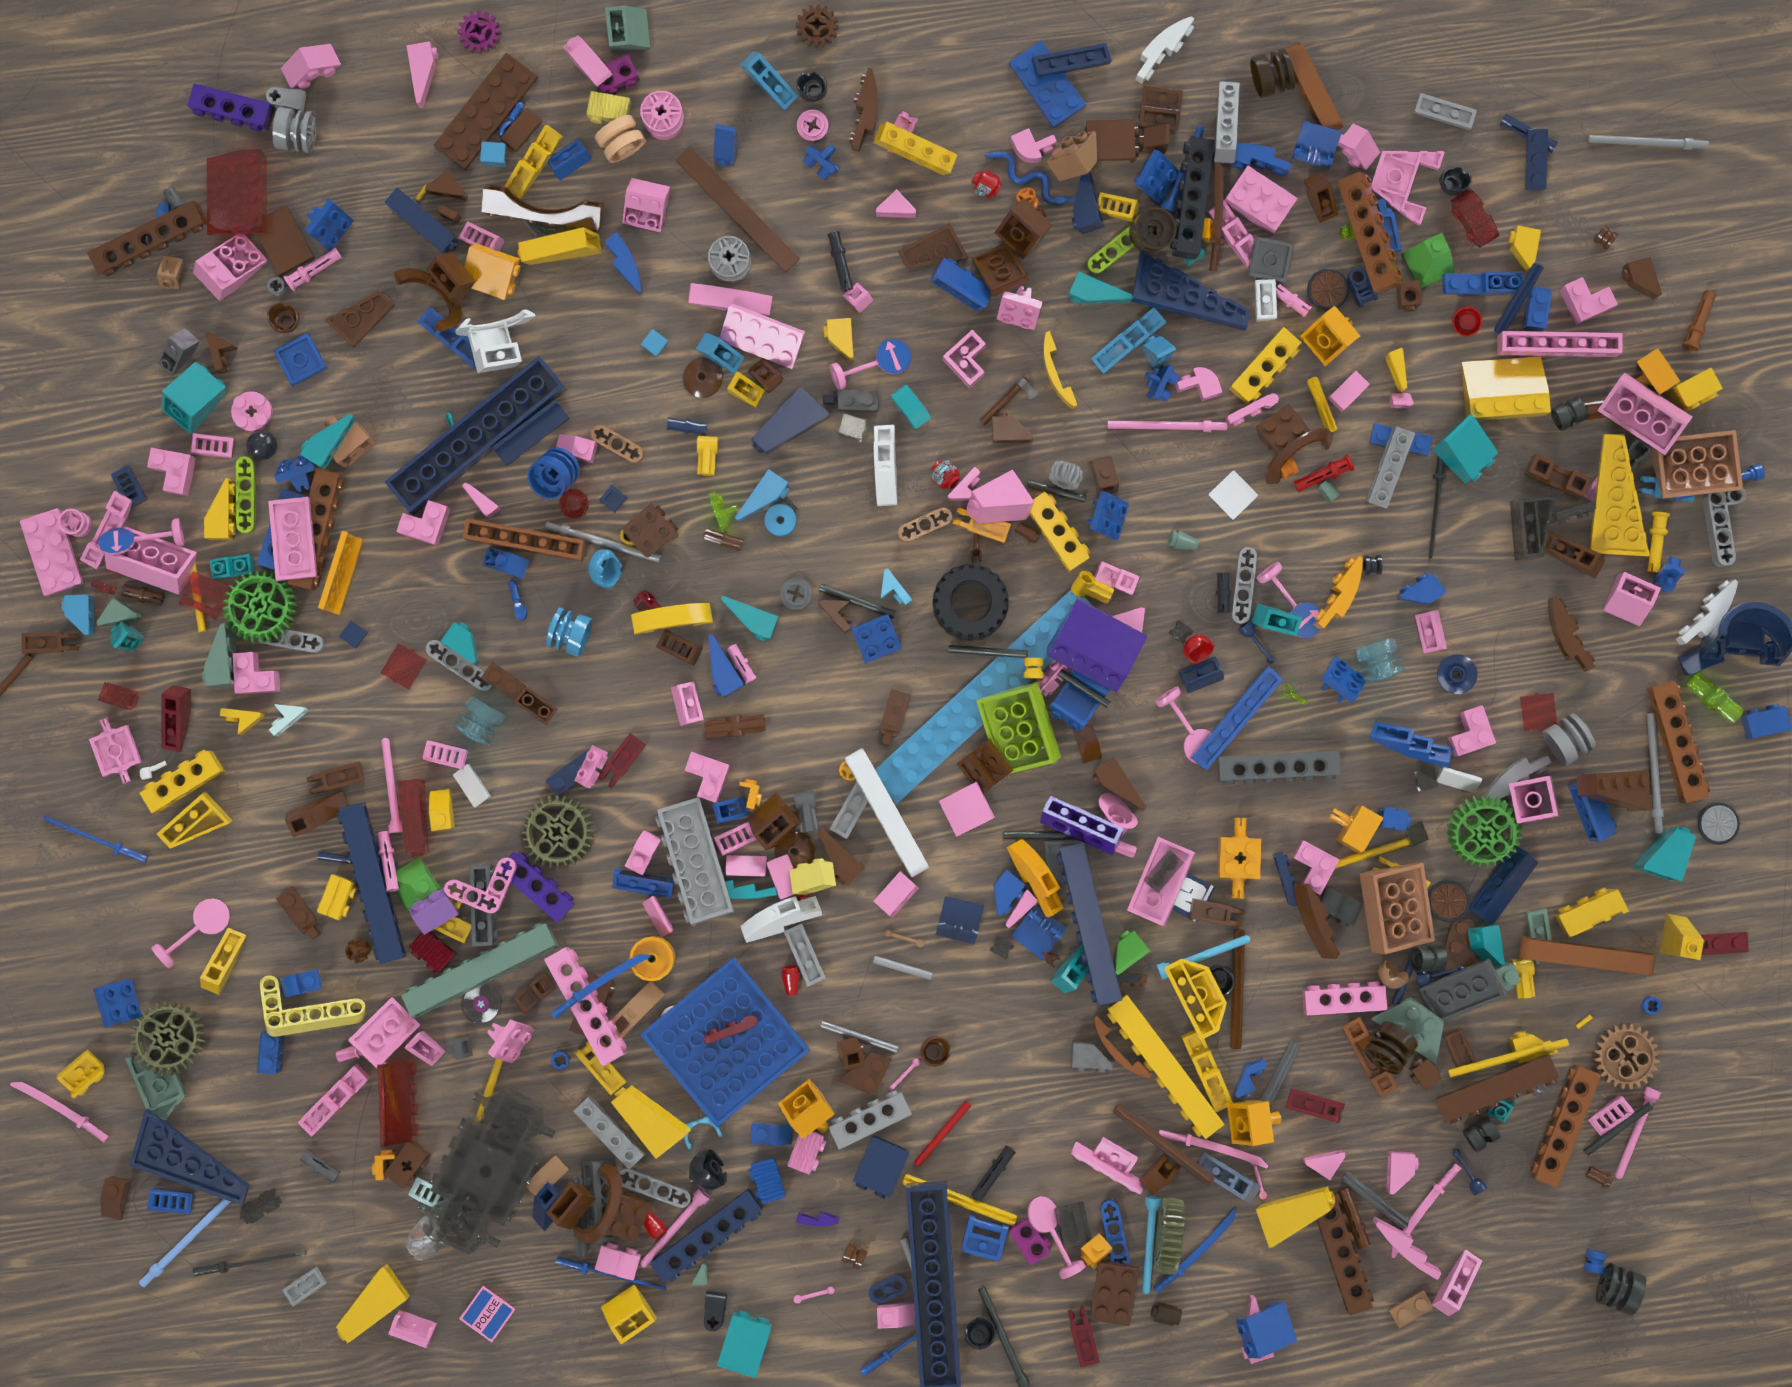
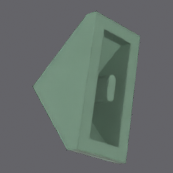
[97,598,142,627]

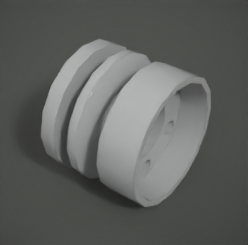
[273,107,317,153]
[708,236,751,284]
[1543,713,1596,766]

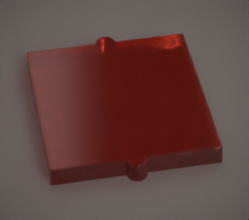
[381,643,427,690]
[1520,693,1558,732]

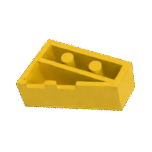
[1554,887,1629,937]

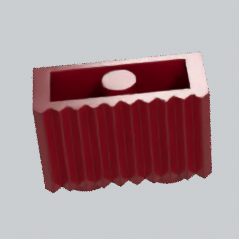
[409,931,457,973]

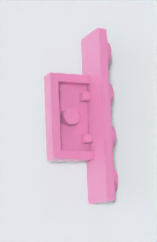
[1071,1137,1144,1194]

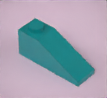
[1068,272,1132,305]
[300,414,357,470]
[721,595,779,642]
[109,621,145,653]
[1050,943,1088,994]

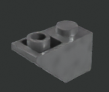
[158,328,199,376]
[1071,1042,1113,1073]

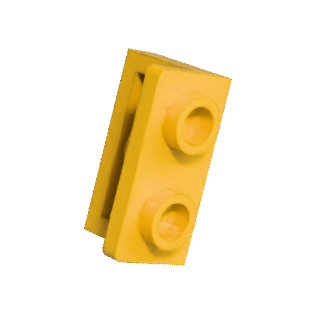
[56,1049,105,1099]

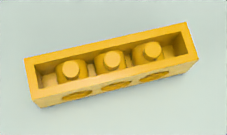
[873,122,958,175]
[1229,327,1302,405]
[1029,492,1090,572]
[140,750,225,813]

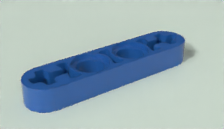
[1100,1199,1131,1265]

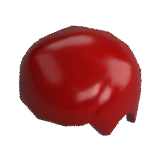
[1452,306,1483,337]
[1183,634,1215,664]

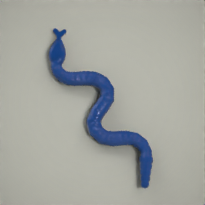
[985,151,1075,205]

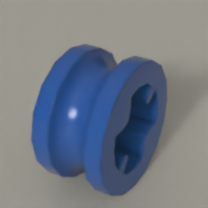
[1641,996,1662,1015]
[551,1050,570,1070]

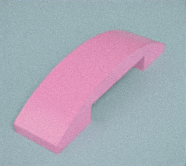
[80,491,132,570]

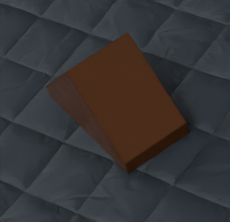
[425,170,468,200]

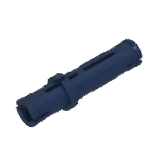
[1499,113,1558,153]

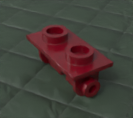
[633,590,662,630]

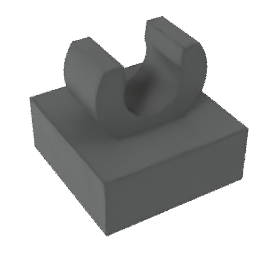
[447,1036,473,1060]

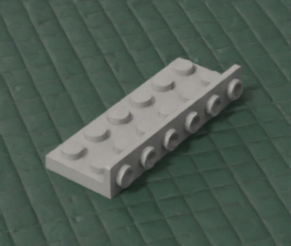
[655,797,734,927]

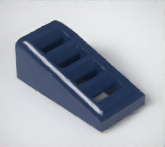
[111,465,148,509]

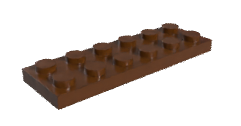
[434,53,538,170]

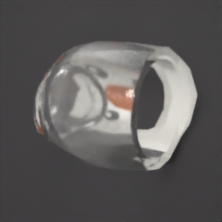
[406,1215,446,1261]

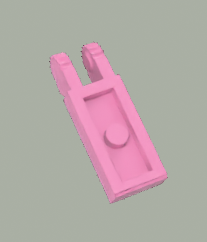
[1225,393,1279,426]

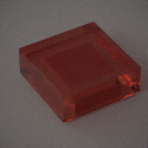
[90,579,117,595]

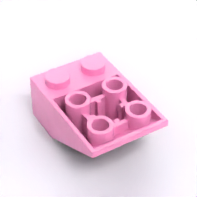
[193,232,268,301]

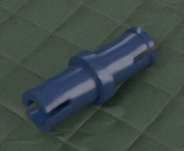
[667,417,708,436]

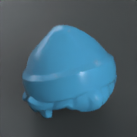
[588,550,622,589]

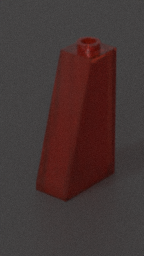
[397,779,429,857]

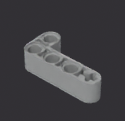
[1702,489,1746,567]

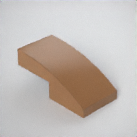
[524,1155,569,1197]

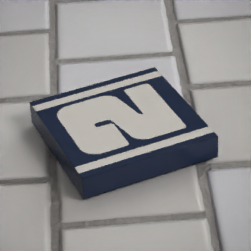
[1172,873,1216,923]

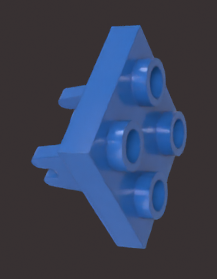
[1134,150,1179,205]
[304,199,354,251]
[274,455,316,492]
[1086,491,1129,541]
[1321,656,1367,704]
[93,978,142,1028]

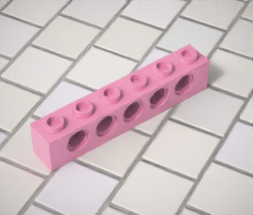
[1497,331,1623,357]
[544,947,627,1066]

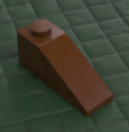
[1538,531,1605,579]
[1092,757,1147,810]
[818,827,865,885]

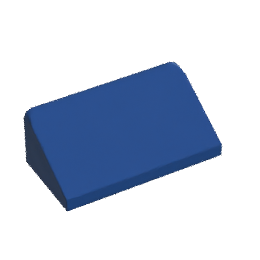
[547,139,592,180]

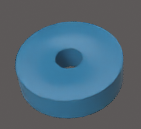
[764,504,797,537]

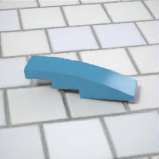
[1091,307,1167,374]

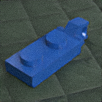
[1377,199,1402,253]

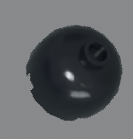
[689,1149,727,1191]

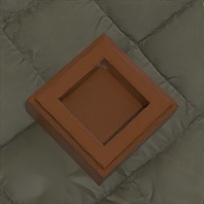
[437,205,461,223]

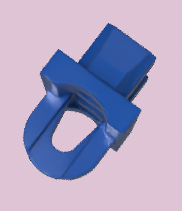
[803,145,840,180]

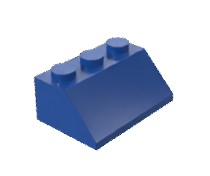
[929,258,992,312]
[1567,782,1617,842]

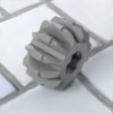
[1049,460,1084,490]

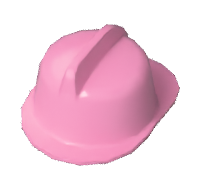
[1098,793,1138,836]

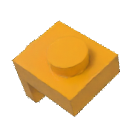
[739,779,762,809]
[372,1149,398,1180]
[1081,1233,1113,1269]

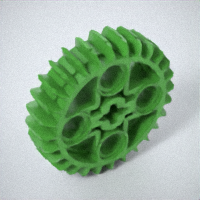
[222,570,298,644]
[1447,794,1523,868]

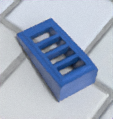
[147,1188,194,1214]

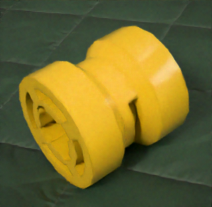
[1024,658,1044,679]

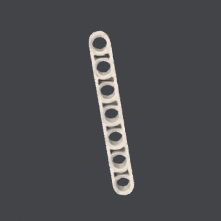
[845,748,929,878]

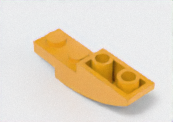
[1313,556,1363,629]
[1006,839,1064,918]

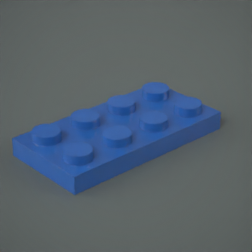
[1009,40,1086,128]

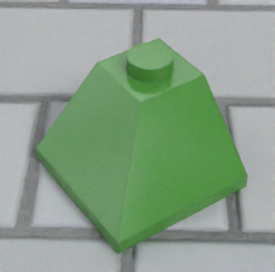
[1402,233,1455,289]
[389,856,442,912]
[1113,930,1150,975]

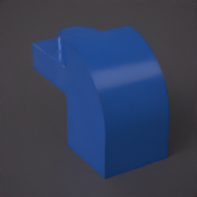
[280,969,323,998]

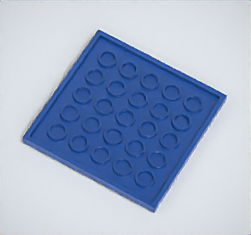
[640,957,810,1127]

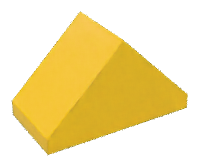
[727,372,765,407]

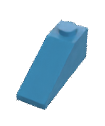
[739,51,798,110]
[1142,336,1176,369]
[735,469,790,522]

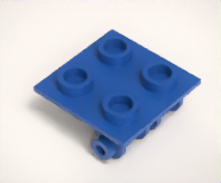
[1291,121,1342,169]
[851,614,902,664]
[1011,905,1067,960]

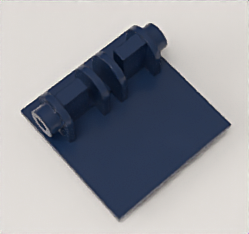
[936,896,984,945]

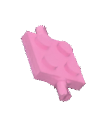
[89,718,142,784]

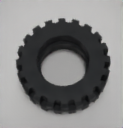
[933,564,1009,641]

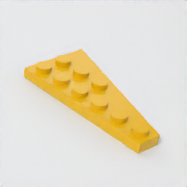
[1589,434,1650,556]

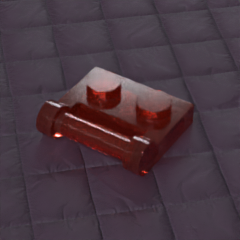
[178,571,230,620]

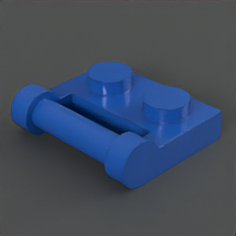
[961,1215,1009,1262]

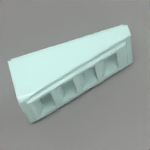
[408,1177,453,1214]

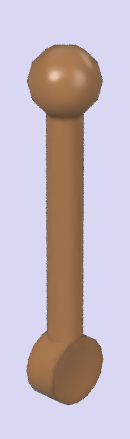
[884,929,924,947]

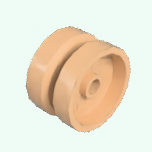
[595,115,646,163]

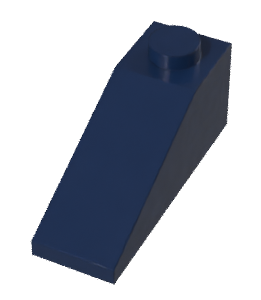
[1072,171,1105,235]

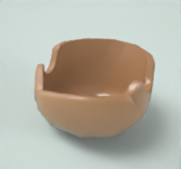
[1378,960,1409,989]

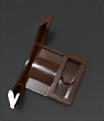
[394,252,476,332]
[1256,404,1332,484]
[573,1162,651,1244]

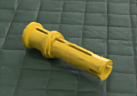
[1647,512,1670,573]

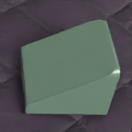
[1317,479,1340,503]
[691,1261,708,1285]

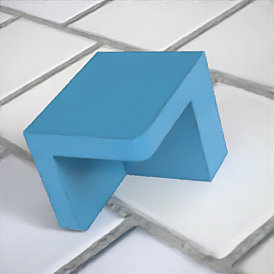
[480,142,507,168]

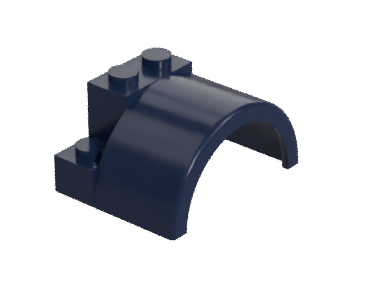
[1700,602,1792,666]

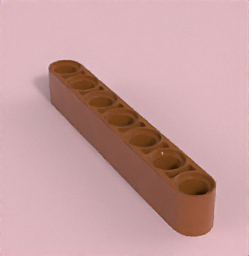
[1518,937,1656,975]

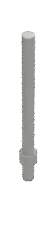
[1588,135,1709,150]
[545,521,661,563]
[1647,713,1664,833]

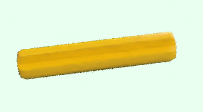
[1307,376,1337,433]

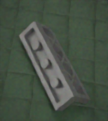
[581,1159,617,1244]

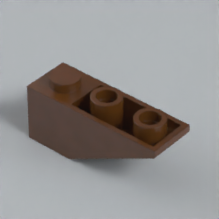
[285,790,349,837]

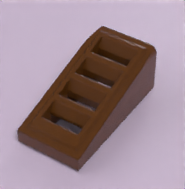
[656,630,703,666]

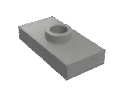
[282,1266,328,1307]

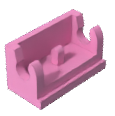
[874,872,919,918]
[388,1310,437,1348]

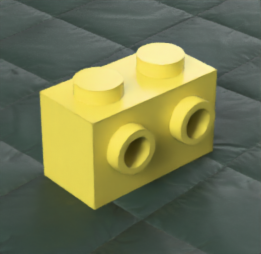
[789,858,836,895]

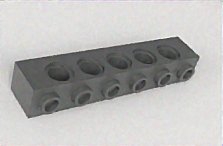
[1217,751,1341,785]

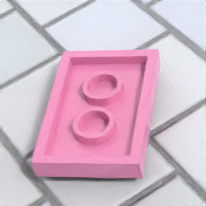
[348,997,421,1069]

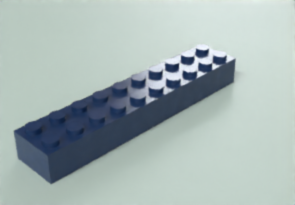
[384,356,567,515]
[906,1181,961,1387]

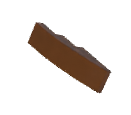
[1293,883,1340,959]

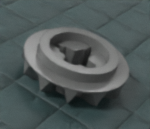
[780,578,812,610]

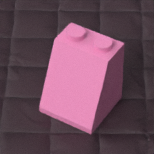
[967,470,1034,523]
[1509,776,1560,823]

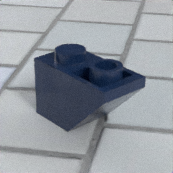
[532,1182,563,1231]

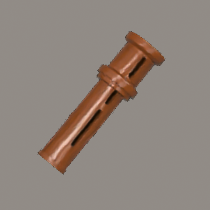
[1681,290,1717,351]

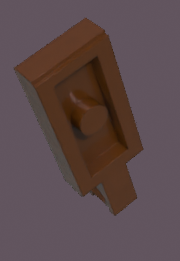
[880,689,910,746]
[276,887,321,939]

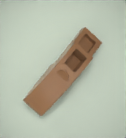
[602,981,666,1047]

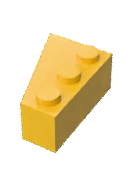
[157,791,233,849]

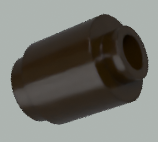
[1150,1302,1182,1326]

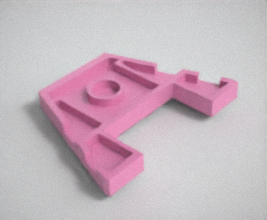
[1370,151,1445,226]

